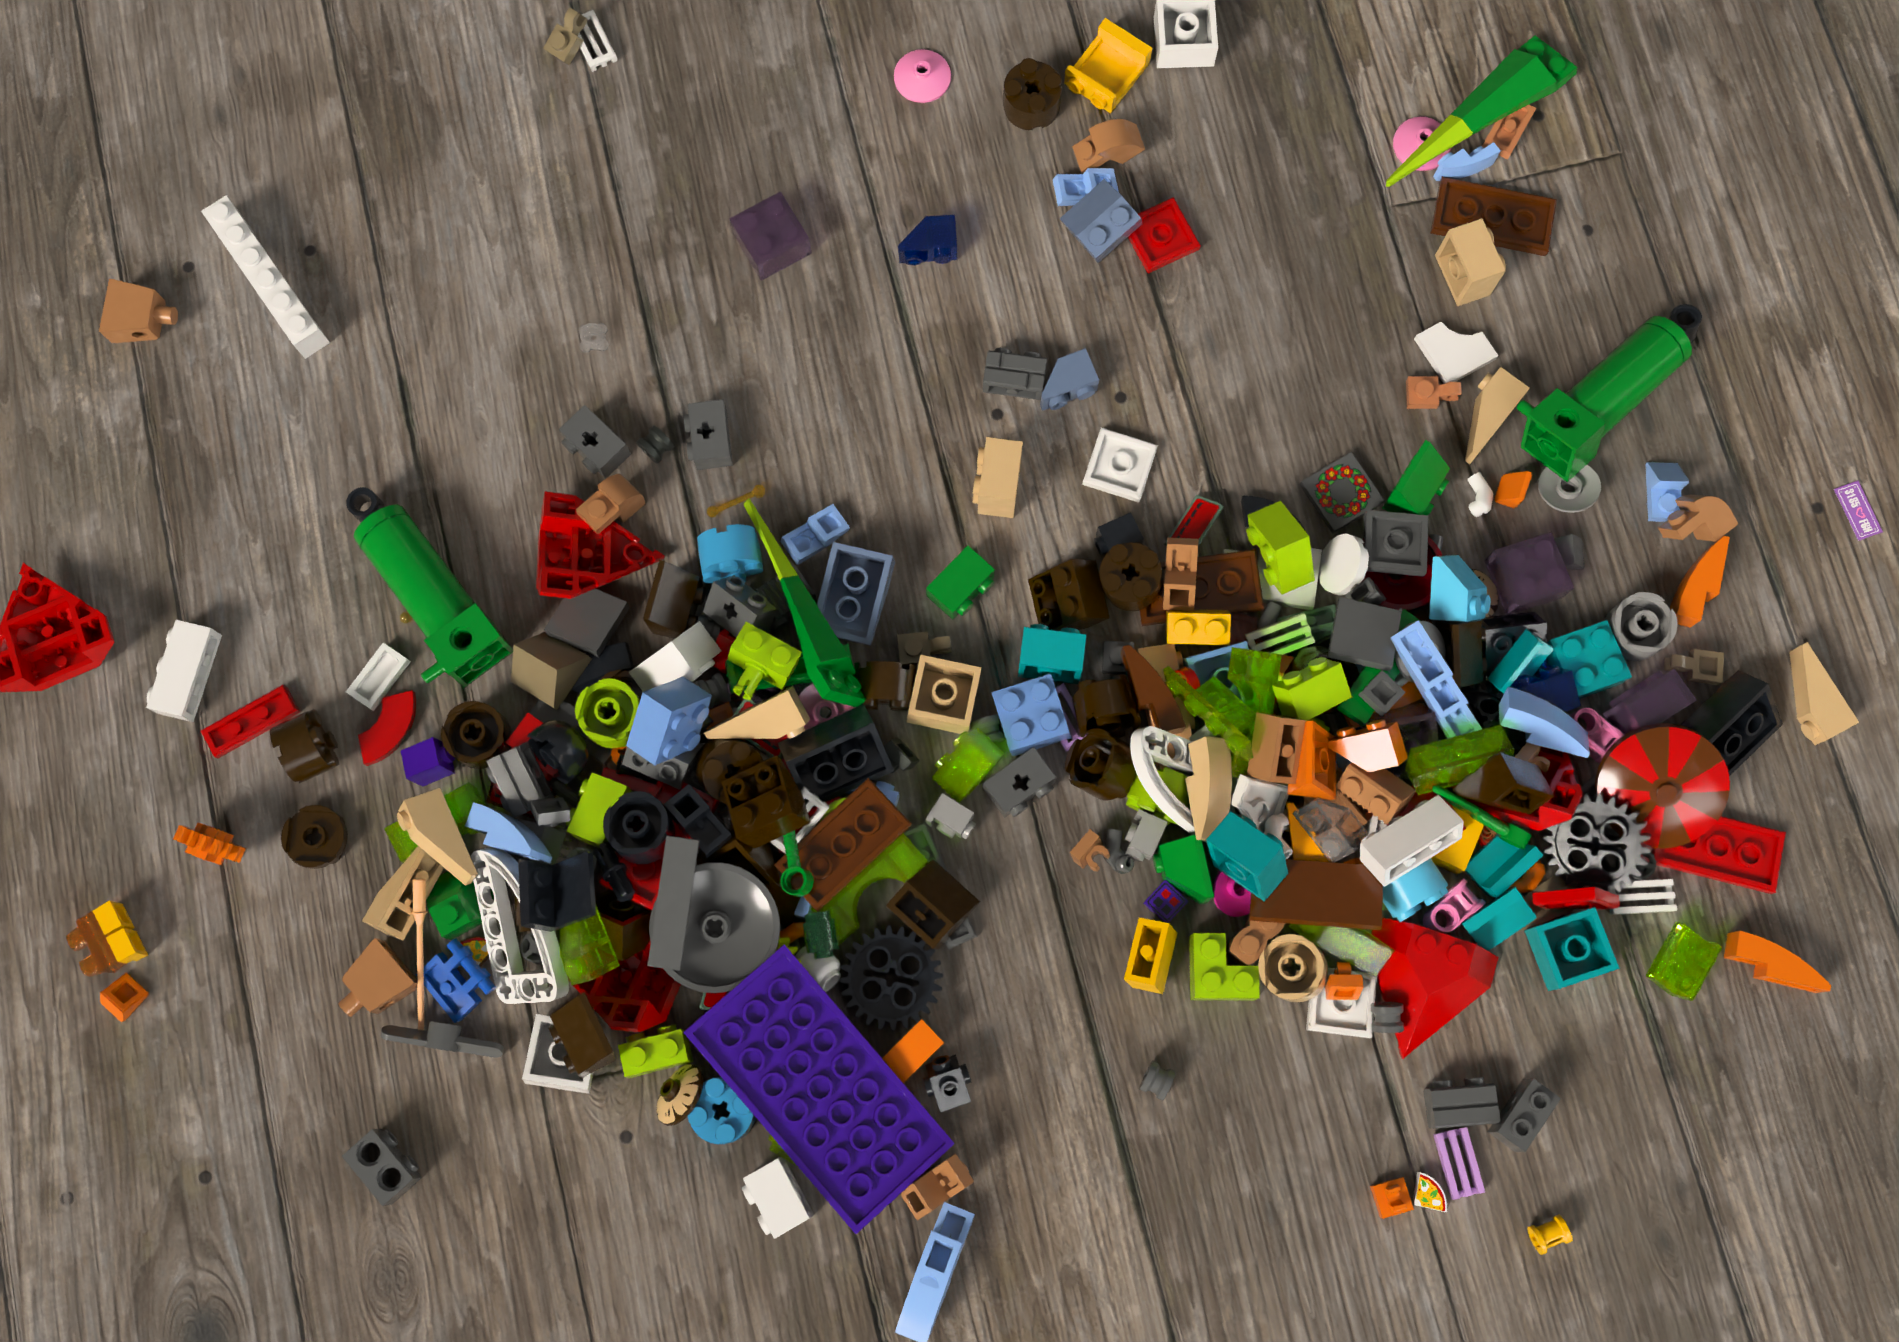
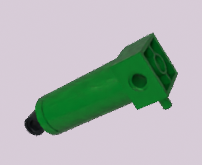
[1517,304,1702,482]
[346,487,513,688]

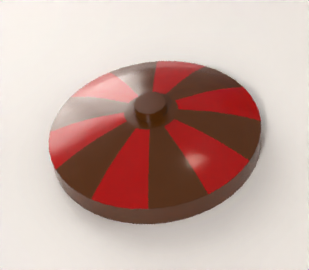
[1595,723,1730,848]

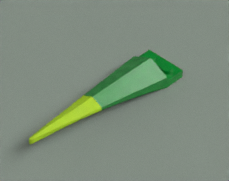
[1386,35,1577,187]
[743,498,866,707]

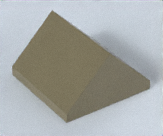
[511,632,592,710]

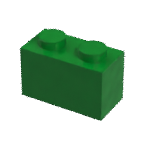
[926,545,995,620]

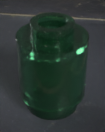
[803,911,839,960]

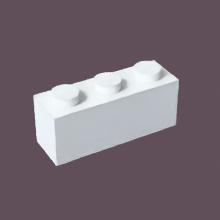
[146,620,222,722]
[1360,795,1464,887]

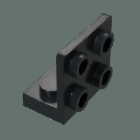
[1479,612,1547,687]
[518,852,596,932]

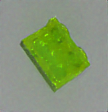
[1646,922,1722,1001]

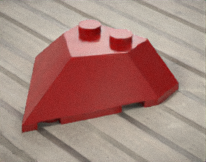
[536,491,665,599]
[0,563,114,692]
[1447,739,1583,831]
[1367,918,1499,1059]
[564,941,681,1032]

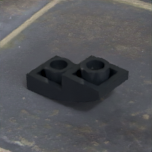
[571,642,634,693]

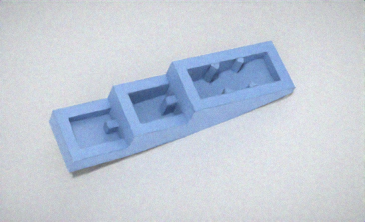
[1390,620,1483,748]

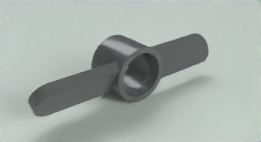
[381,1021,504,1058]

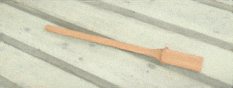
[411,879,428,1030]

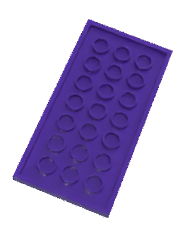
[683,944,955,1234]

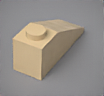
[1465,367,1530,464]
[1789,642,1859,745]
[704,686,810,739]
[397,788,478,886]
[362,846,444,941]

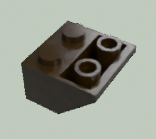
[1028,559,1110,631]
[1452,752,1554,814]
[722,756,810,848]
[886,859,981,950]

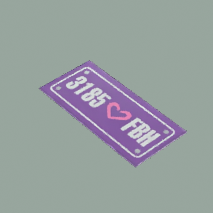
[1834,481,1883,541]

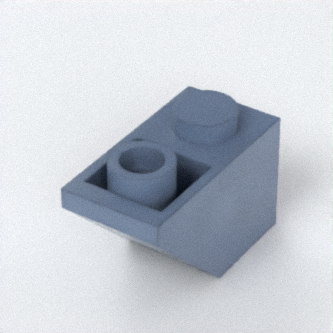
[1040,348,1099,411]

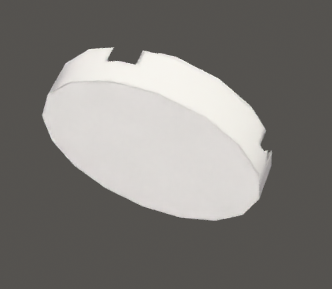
[1318,533,1369,595]

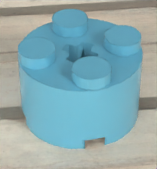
[1383,858,1449,922]

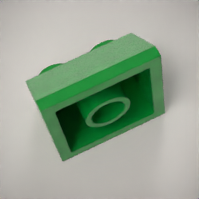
[1382,440,1450,515]

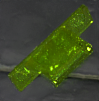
[1163,666,1256,761]

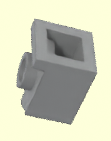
[925,793,976,839]
[1125,809,1168,861]

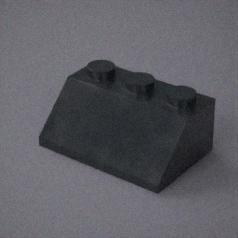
[1680,670,1783,776]
[777,704,894,809]

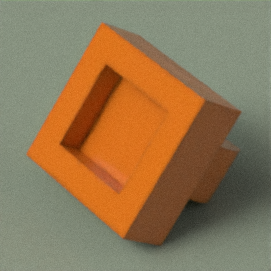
[1325,962,1363,1000]
[1370,1177,1414,1219]

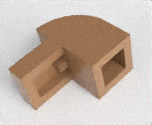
[1072,119,1145,173]
[576,474,645,534]
[1658,494,1738,542]
[1163,537,1199,611]
[900,1154,974,1220]

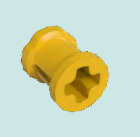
[1527,1214,1573,1255]

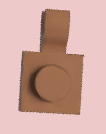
[1406,376,1461,409]

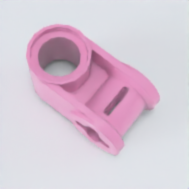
[1569,708,1624,764]
[1423,878,1486,934]

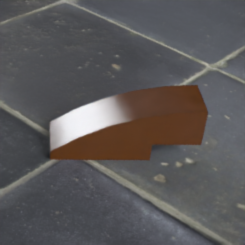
[1120,645,1186,734]

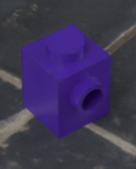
[401,737,455,787]

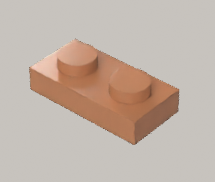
[1482,105,1536,160]

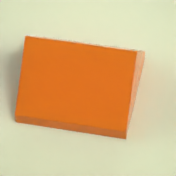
[1288,720,1336,800]

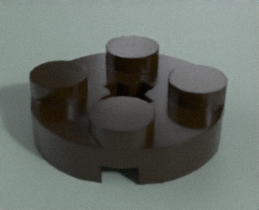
[281,805,348,869]

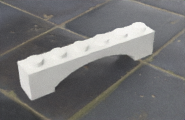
[201,195,330,359]

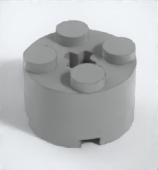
[1604,592,1678,661]

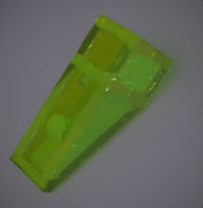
[560,907,620,985]
[1289,924,1395,977]

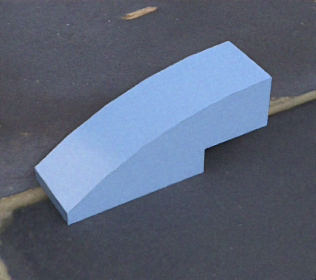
[1499,687,1590,758]
[465,802,552,864]

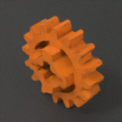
[173,822,246,865]

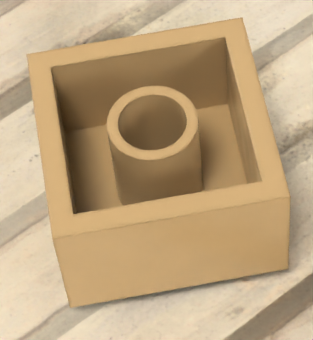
[1435,219,1506,306]
[973,437,1023,518]
[907,655,982,735]

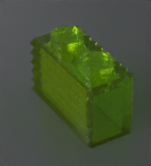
[932,728,1005,803]

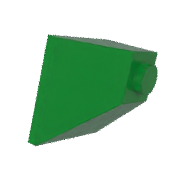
[1153,835,1214,905]
[426,871,494,940]

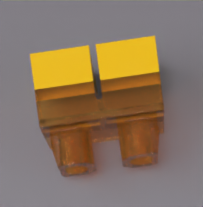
[66,900,148,977]

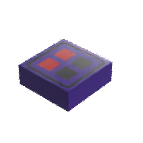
[1143,880,1188,923]

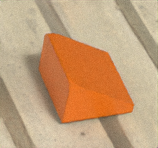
[1494,471,1532,509]
[100,972,149,1022]

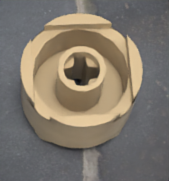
[1258,934,1328,1002]

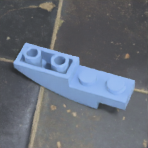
[895,1202,975,1342]

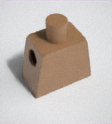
[99,279,178,343]
[338,938,417,1017]

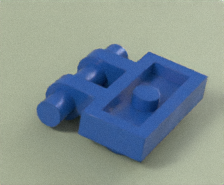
[416,938,496,1023]

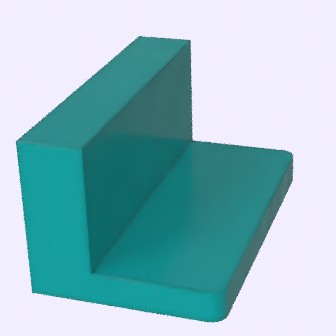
[1488,629,1554,693]
[1465,833,1543,898]
[1462,886,1536,951]

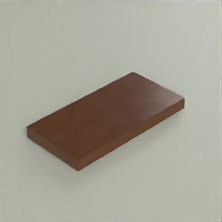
[1430,176,1557,256]
[1135,549,1264,626]
[774,778,912,913]
[1249,859,1383,930]

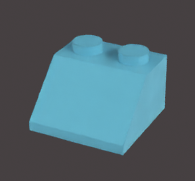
[1429,555,1491,622]

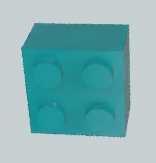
[1547,620,1632,705]
[1018,624,1086,684]
[1206,811,1288,902]
[1524,907,1620,991]

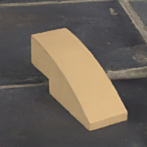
[1185,736,1232,841]

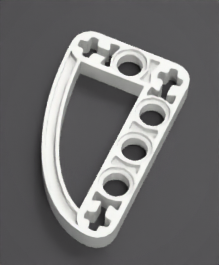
[1130,726,1248,843]
[471,847,569,1004]

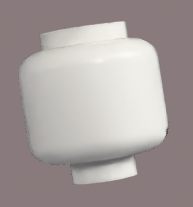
[795,945,841,992]

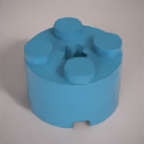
[697,524,763,583]
[688,1077,756,1144]

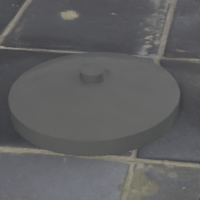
[649,862,780,993]

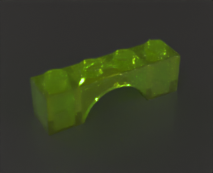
[1226,647,1282,778]
[807,833,930,948]

